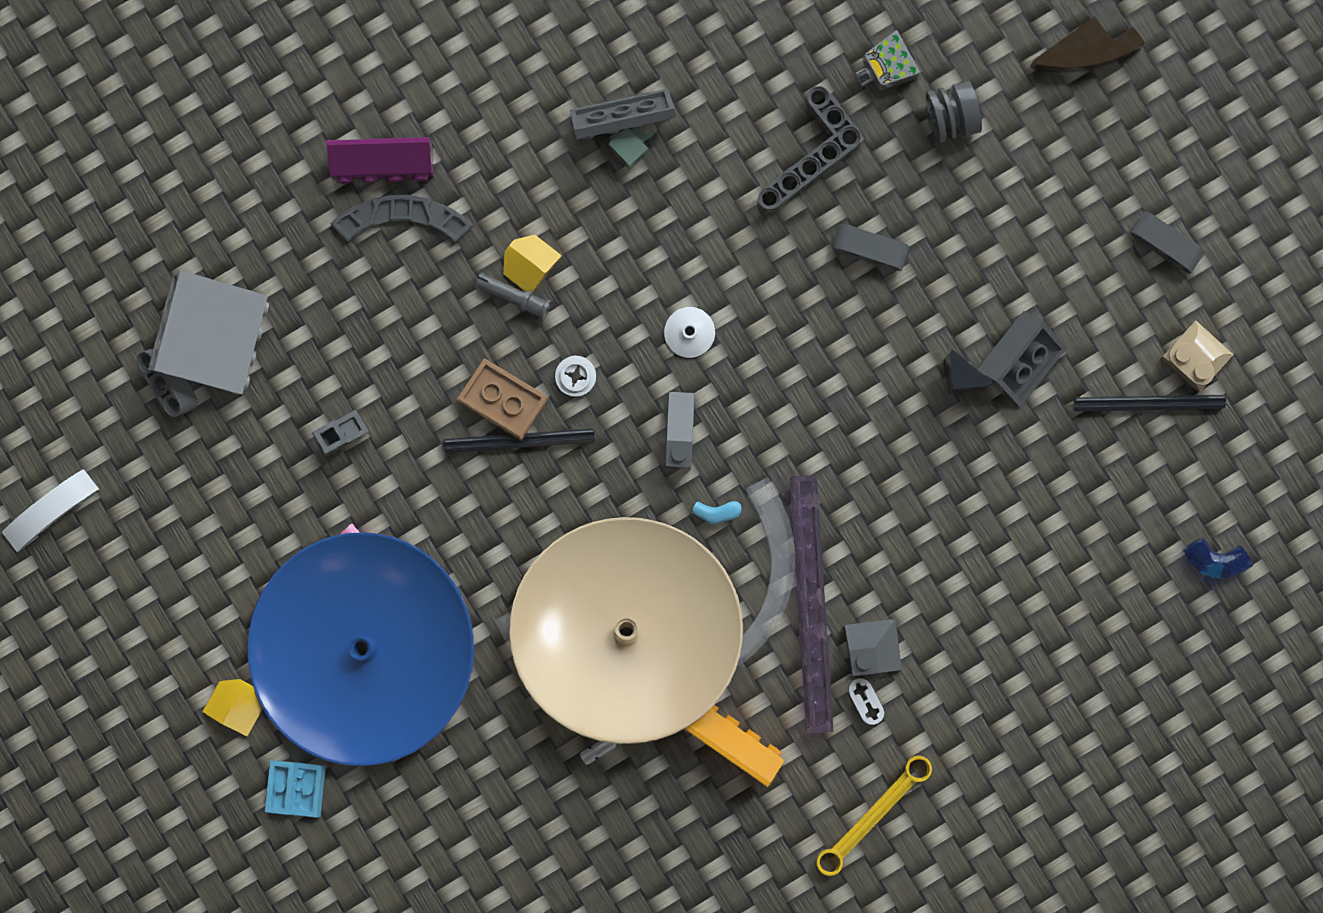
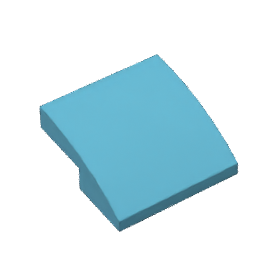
[265,760,326,817]

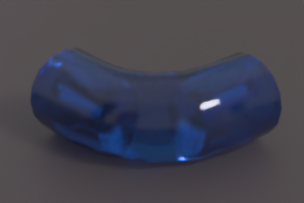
[1182,537,1253,579]

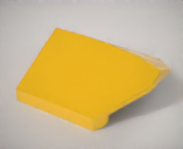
[503,235,562,292]
[203,679,263,736]

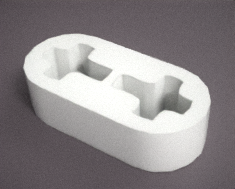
[848,678,884,725]

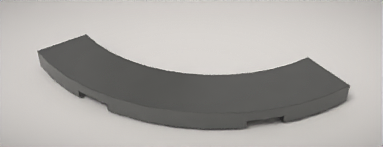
[330,195,474,244]

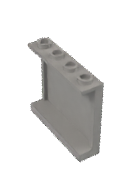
[148,270,269,394]

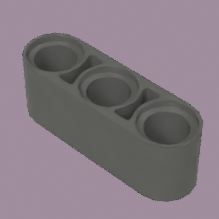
[1130,211,1205,274]
[832,224,910,271]
[137,348,198,417]

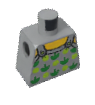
[855,31,920,90]

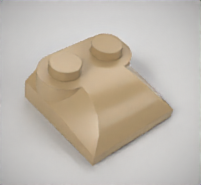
[1161,321,1233,392]

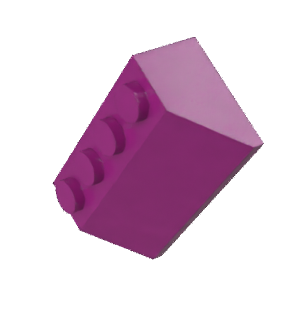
[326,137,434,184]

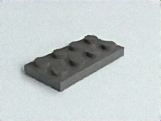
[570,88,676,139]

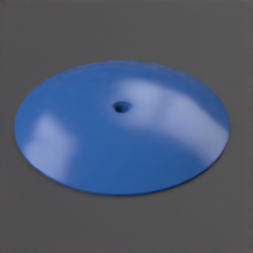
[248,532,474,766]

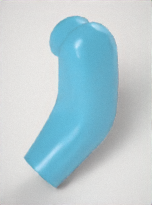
[691,501,742,525]

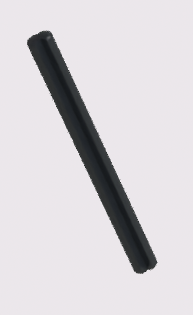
[1073,395,1226,411]
[443,428,595,453]

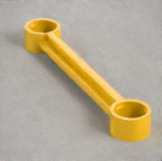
[816,756,932,876]

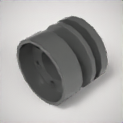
[925,81,982,143]

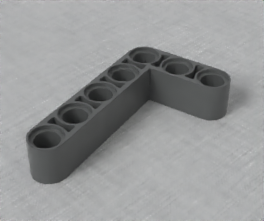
[757,86,861,214]

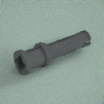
[475,273,552,321]

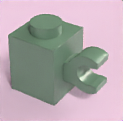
[609,128,654,170]

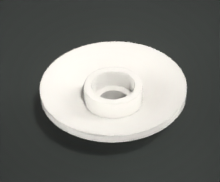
[664,307,715,358]

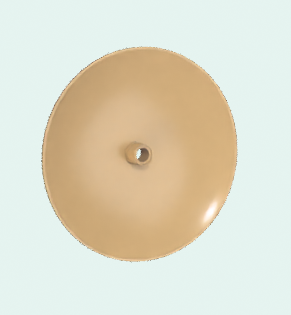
[510,517,743,744]

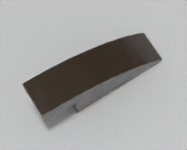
[1030,17,1145,73]

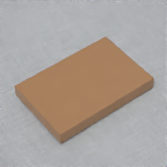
[457,358,549,441]

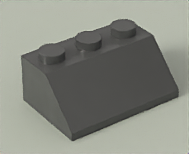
[978,311,1067,407]

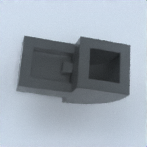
[312,410,369,456]

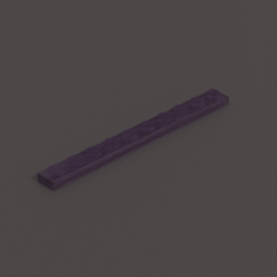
[790,476,834,734]

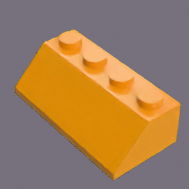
[685,705,784,787]

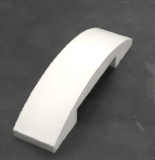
[2,469,100,552]

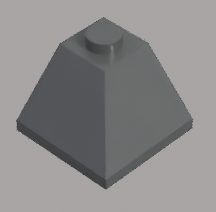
[844,619,902,676]

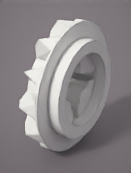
[555,356,596,396]

